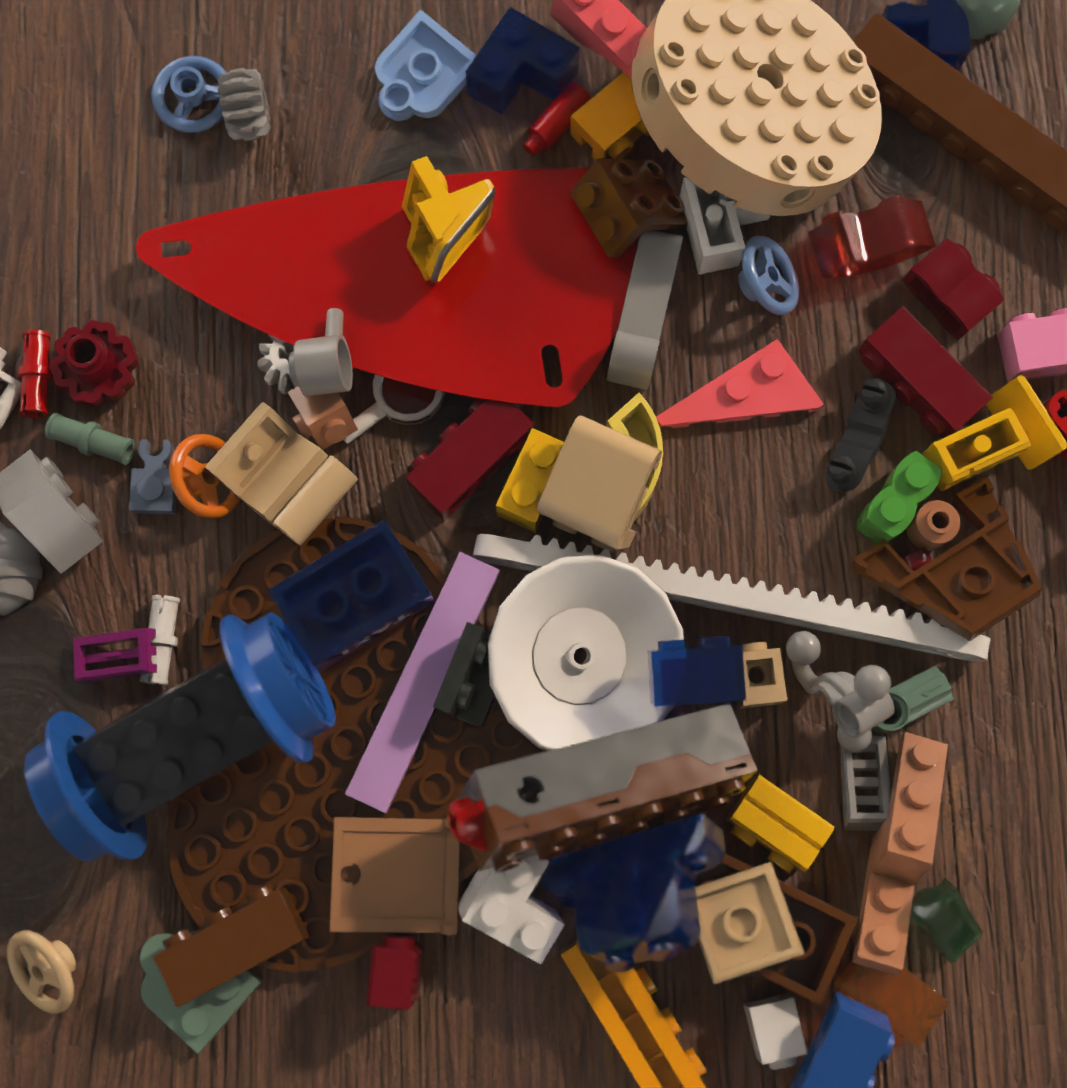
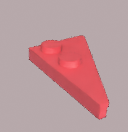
[656,339,824,428]

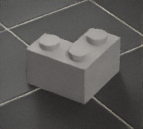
[0,449,103,574]

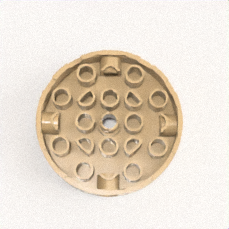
[632,0,882,216]

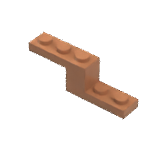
[852,732,948,976]

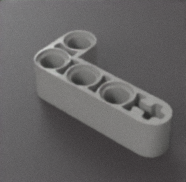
[606,230,683,390]

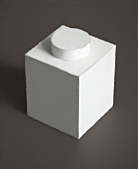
[743,993,808,1069]

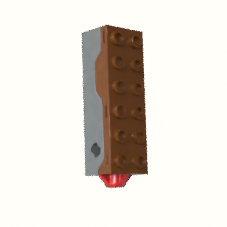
[447,703,758,873]

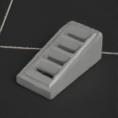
[840,736,891,831]

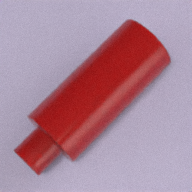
[522,82,591,157]

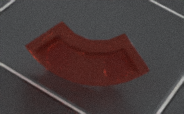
[808,195,937,278]

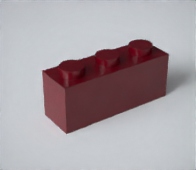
[857,306,993,439]
[405,398,534,522]

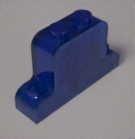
[541,813,725,972]

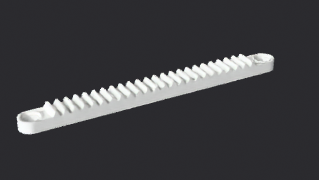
[472,534,990,662]

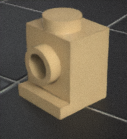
[731,642,788,709]

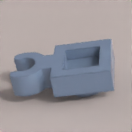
[129,439,177,514]

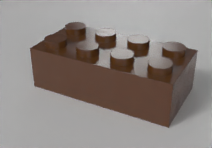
[647,836,858,1005]

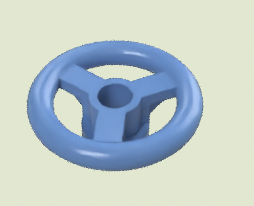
[152,56,226,133]
[739,235,799,315]

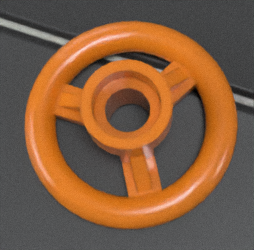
[169,434,241,519]

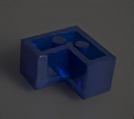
[465,7,580,115]
[647,635,746,707]

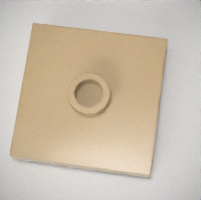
[682,862,804,984]

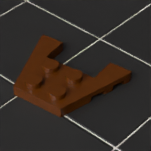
[851,476,1042,641]

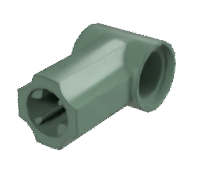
[872,666,954,734]

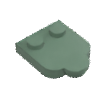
[140,930,263,1054]

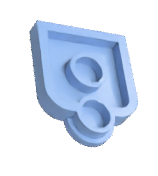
[375,9,483,121]

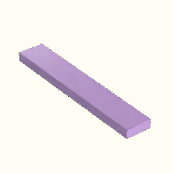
[345,552,500,813]

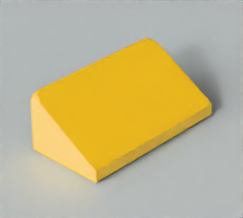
[986,374,1067,470]

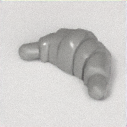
[0,521,43,616]

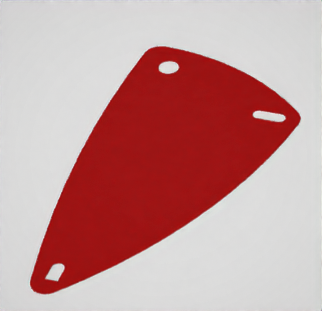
[136,168,638,407]

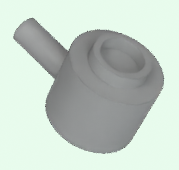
[289,308,353,397]

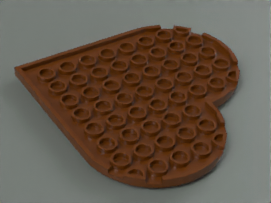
[167,516,547,972]

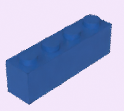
[790,992,895,1088]

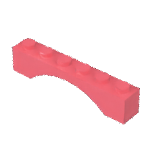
[550,0,647,79]

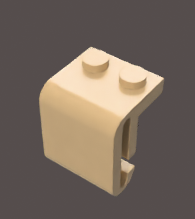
[205,402,358,546]
[537,415,662,552]

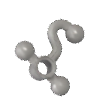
[786,631,894,752]

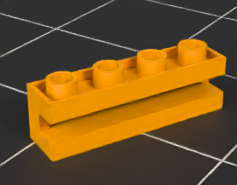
[570,72,650,161]
[560,923,707,1088]

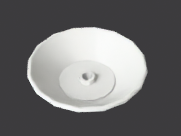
[487,555,686,751]

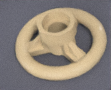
[7,930,76,1013]

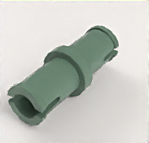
[45,413,136,465]

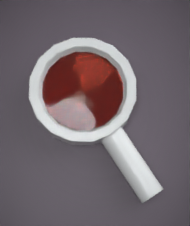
[343,374,445,445]

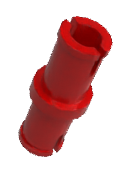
[17,329,53,419]

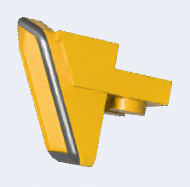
[402,156,495,284]

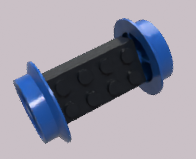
[24,613,336,862]

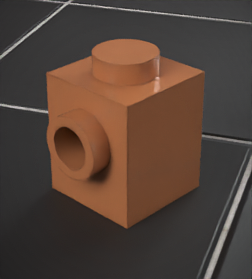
[288,387,358,450]

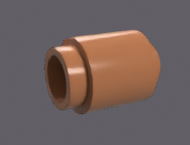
[906,500,960,551]

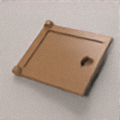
[330,817,459,936]

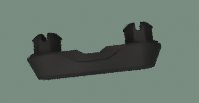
[826,378,896,492]

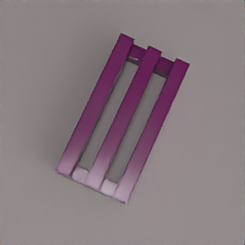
[73,628,157,682]

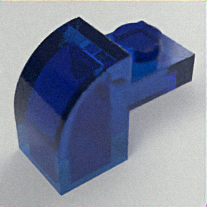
[882,0,971,71]

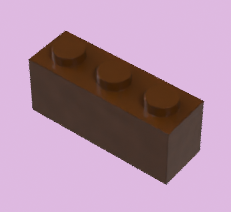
[153,885,310,1008]

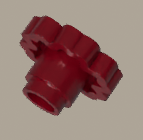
[49,320,140,407]

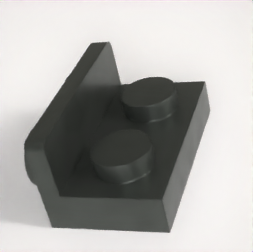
[433,622,495,727]

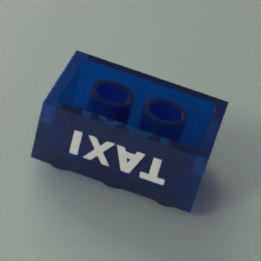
[268,519,435,672]

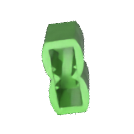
[856,451,942,544]

